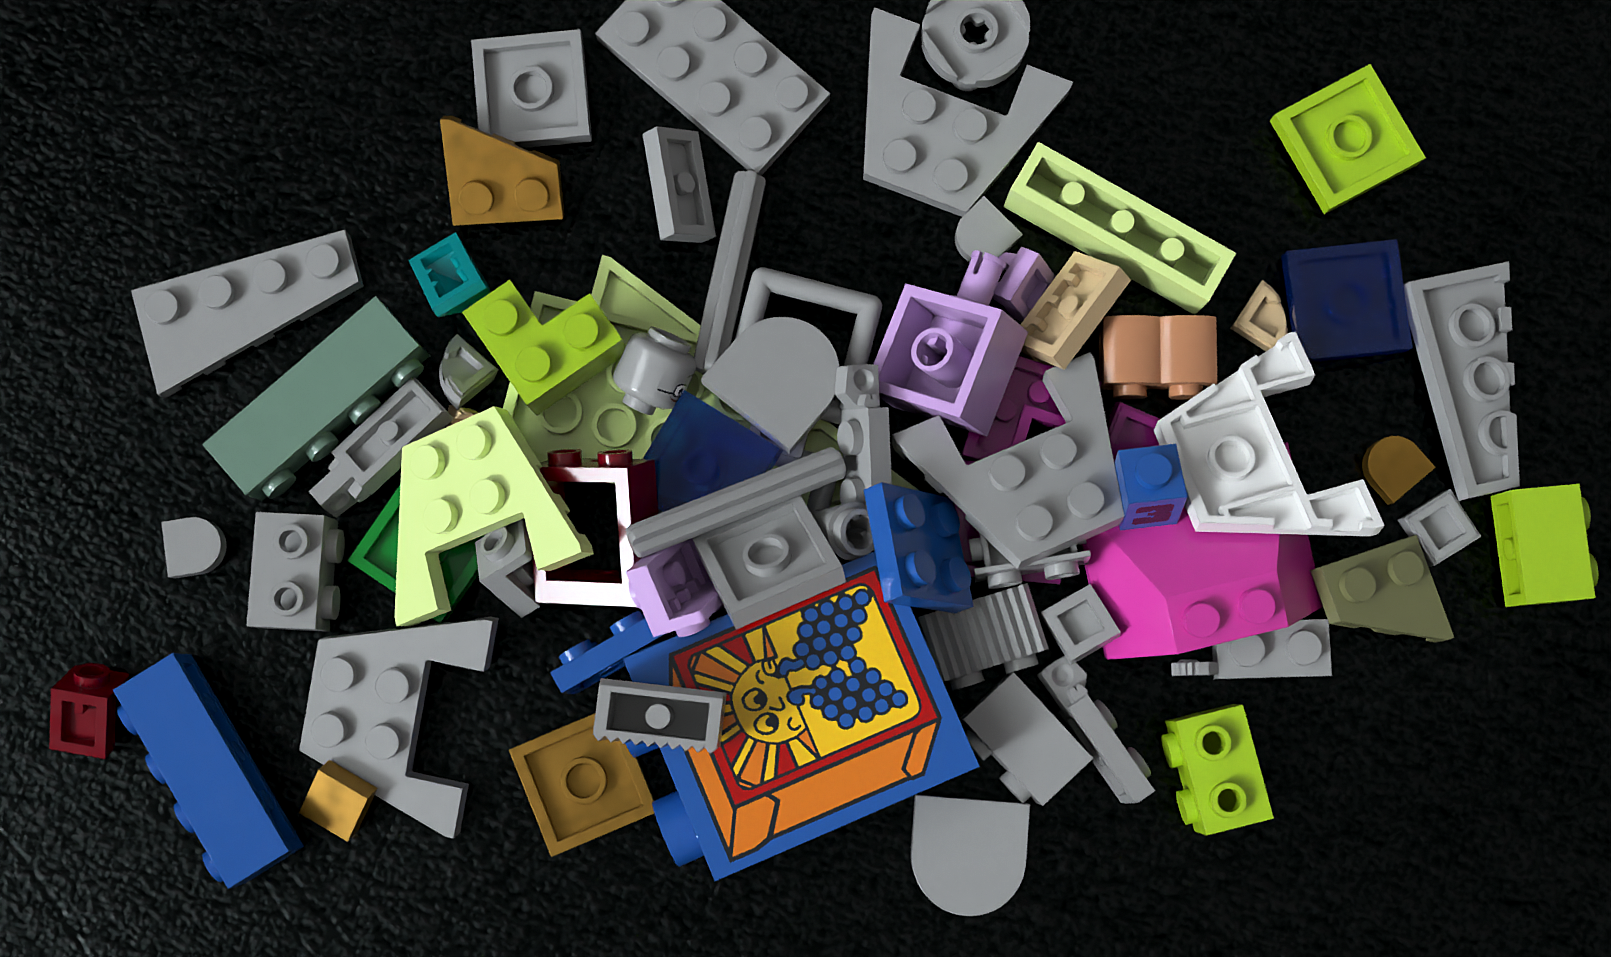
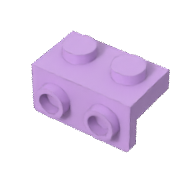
[626,538,725,637]

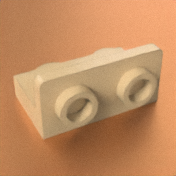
[1020,251,1131,370]

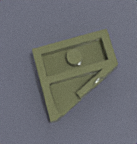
[1310,535,1454,642]

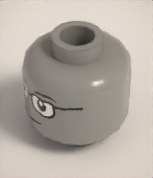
[613,326,696,415]

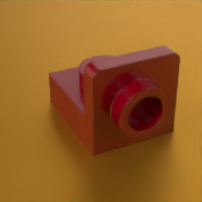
[49,663,129,759]

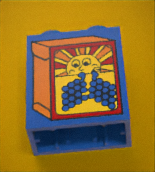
[623,551,980,881]

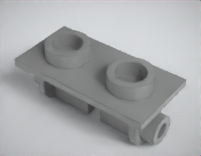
[969,533,1091,589]

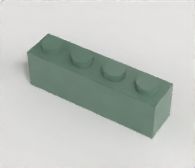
[202,296,430,501]

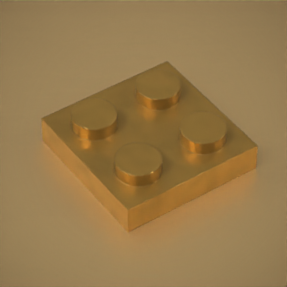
[509,713,655,857]

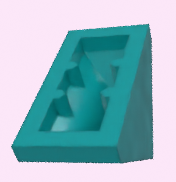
[409,232,492,317]

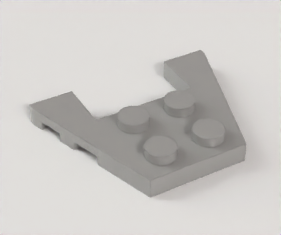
[863,7,1073,217]
[891,352,1124,569]
[299,617,499,838]

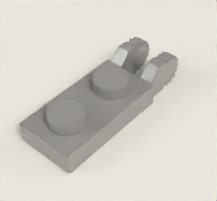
[1171,619,1332,679]

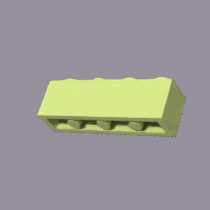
[1003,142,1236,315]

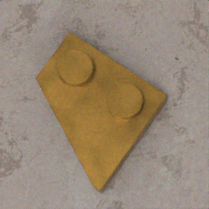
[440,116,565,226]

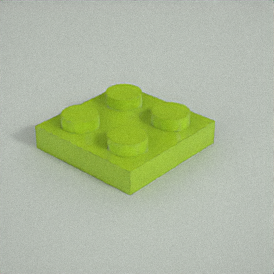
[1270,64,1426,214]

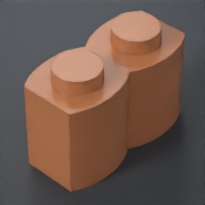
[1098,315,1217,400]

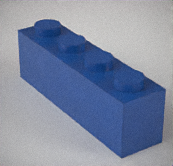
[113,653,304,889]

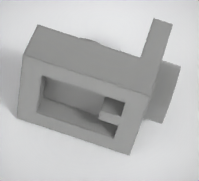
[475,519,540,618]

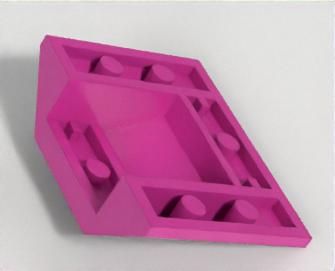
[1080,442,1323,660]

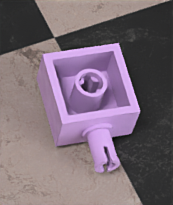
[874,250,1028,436]

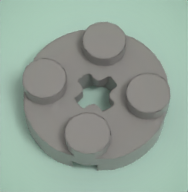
[921,0,1030,91]

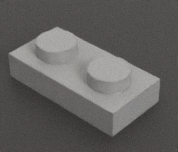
[643,126,716,243]

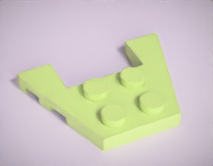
[395,406,594,627]

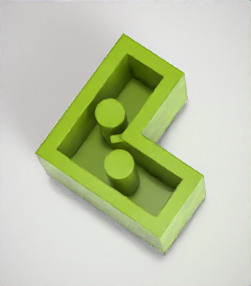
[462,280,626,415]

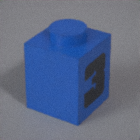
[1114,444,1187,531]

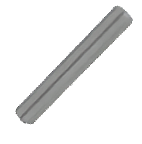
[694,169,766,375]
[626,447,846,558]

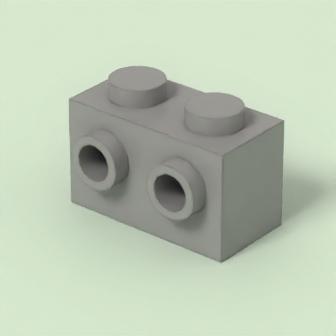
[247,512,345,631]

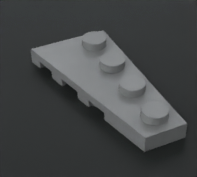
[131,230,364,398]
[1399,261,1520,501]

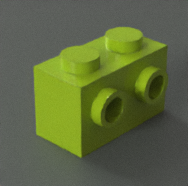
[1491,484,1599,607]
[1161,704,1274,835]

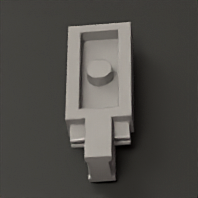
[835,364,892,505]
[309,377,454,518]
[1037,656,1155,804]

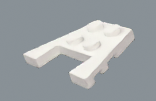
[1154,331,1384,536]

